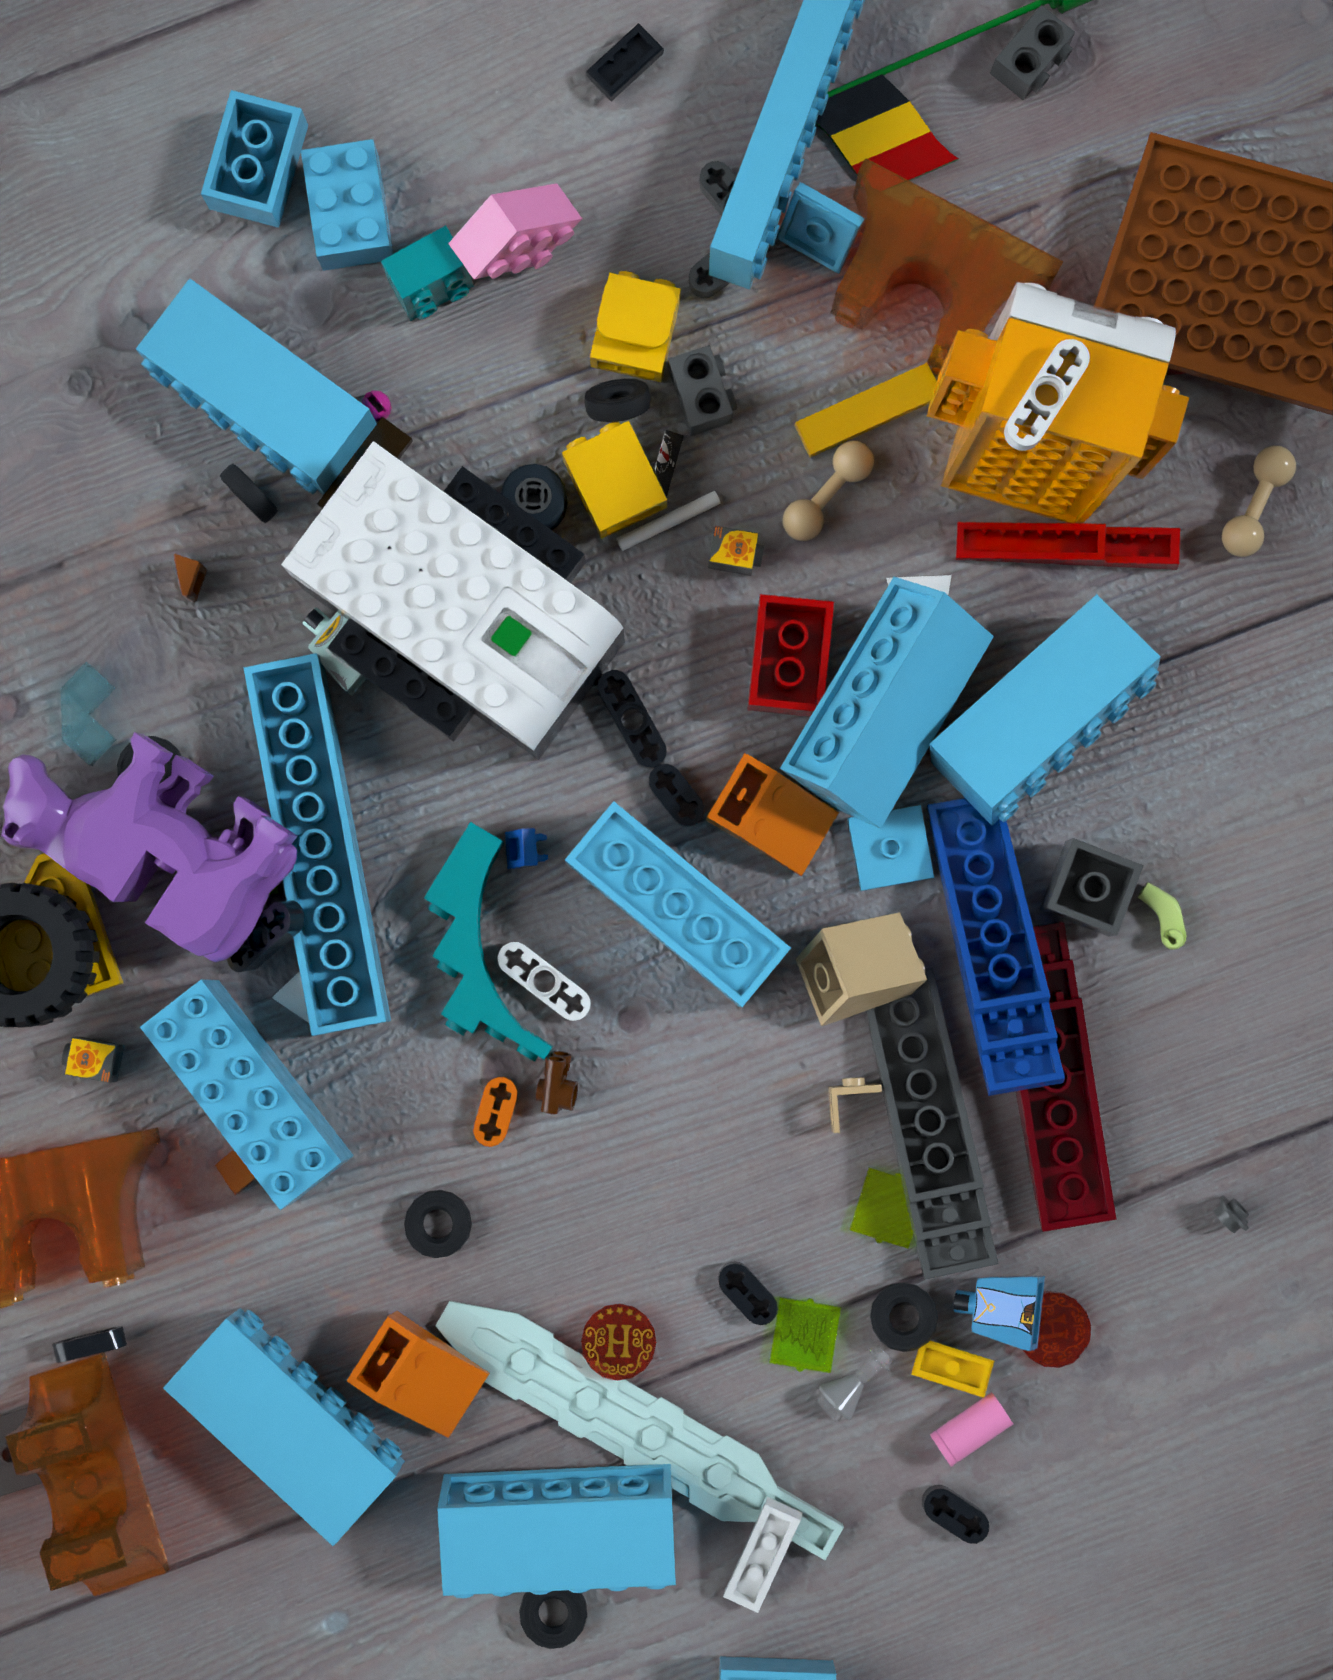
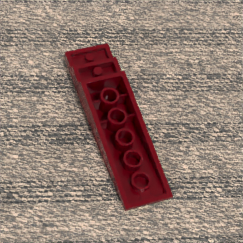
[1015,921,1117,1232]

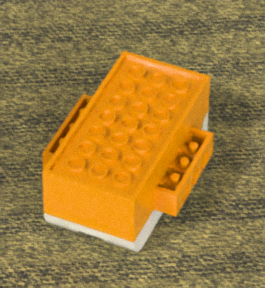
[926,282,1190,523]

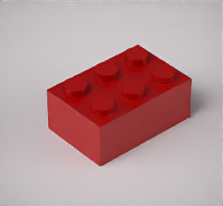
[747,594,834,717]

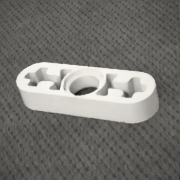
[1004,339,1090,451]
[498,942,591,1021]

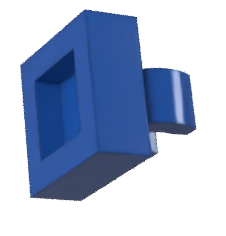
[505,828,548,869]

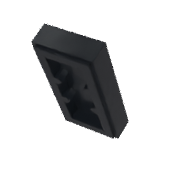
[586,23,664,102]

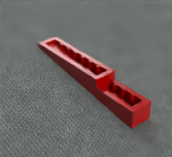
[956,522,1180,570]

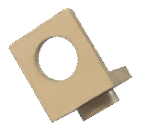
[828,1077,882,1133]

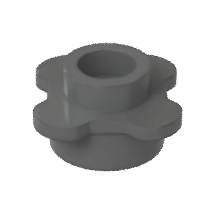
[1214,1195,1249,1233]

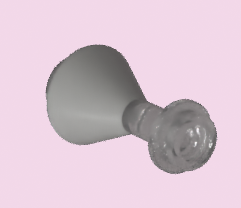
[816,1345,894,1422]

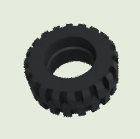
[0,883,100,1028]

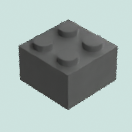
[1039,838,1144,937]

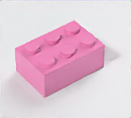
[448,183,582,280]

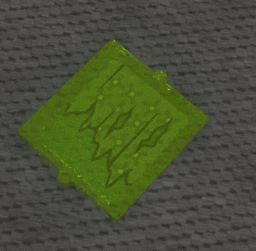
[849,1167,913,1249]
[769,1297,841,1373]

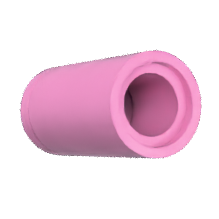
[930,1392,1014,1467]

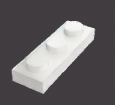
[723,1497,802,1613]

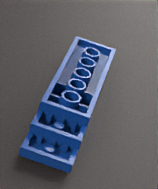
[927,798,1065,1096]

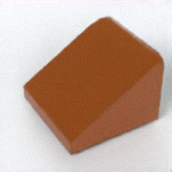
[174,554,207,603]
[215,1149,256,1195]

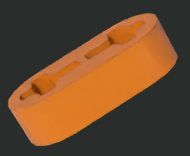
[473,1076,518,1147]

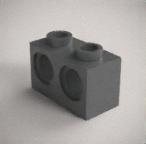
[990,5,1075,100]
[668,345,737,436]

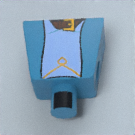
[953,1276,1045,1351]

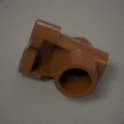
[536,1051,578,1114]

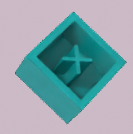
[381,225,474,321]

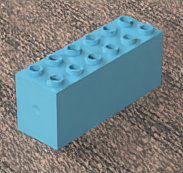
[136,278,377,495]
[780,577,994,829]
[929,594,1161,825]
[565,801,791,1007]
[140,979,354,1210]
[163,1308,405,1546]
[437,1464,676,1598]

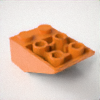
[706,753,839,877]
[347,1311,490,1438]

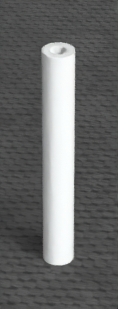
[616,491,721,551]

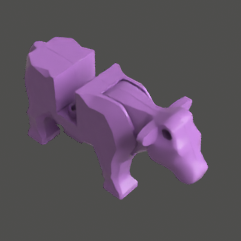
[1,732,297,962]

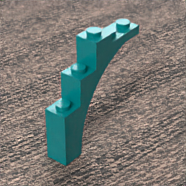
[424,821,554,1062]

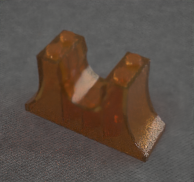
[830,158,1063,375]
[0,1127,161,1308]
[5,1352,169,1596]

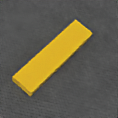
[794,362,936,458]

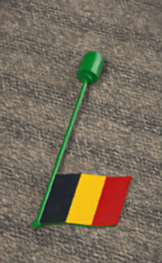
[816,0,1093,195]

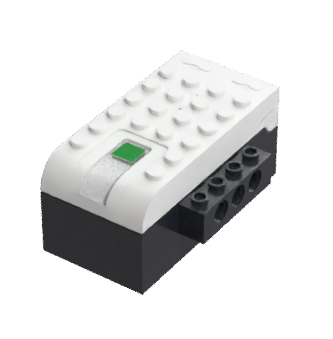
[281,441,625,760]

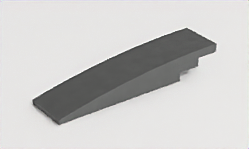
[865,967,999,1280]

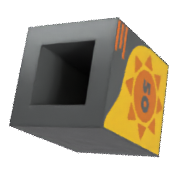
[708,526,764,576]
[62,1037,125,1083]

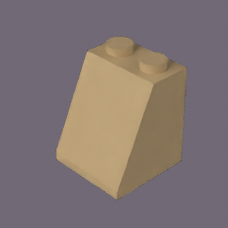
[796,912,927,1026]

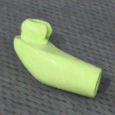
[1138,882,1187,950]

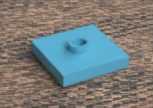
[777,182,865,274]
[847,805,934,891]

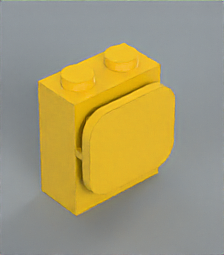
[590,271,681,383]
[562,421,667,539]

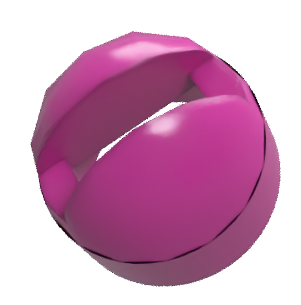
[361,390,392,422]

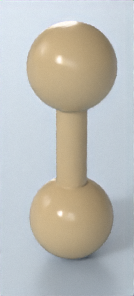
[783,441,874,541]
[1222,446,1296,557]

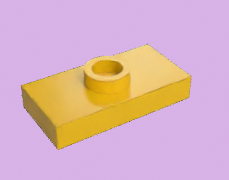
[911,1340,995,1398]

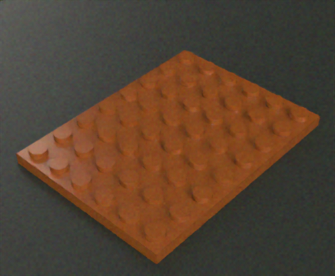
[1092,132,1333,415]

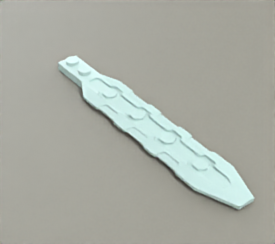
[436,1301,844,1560]

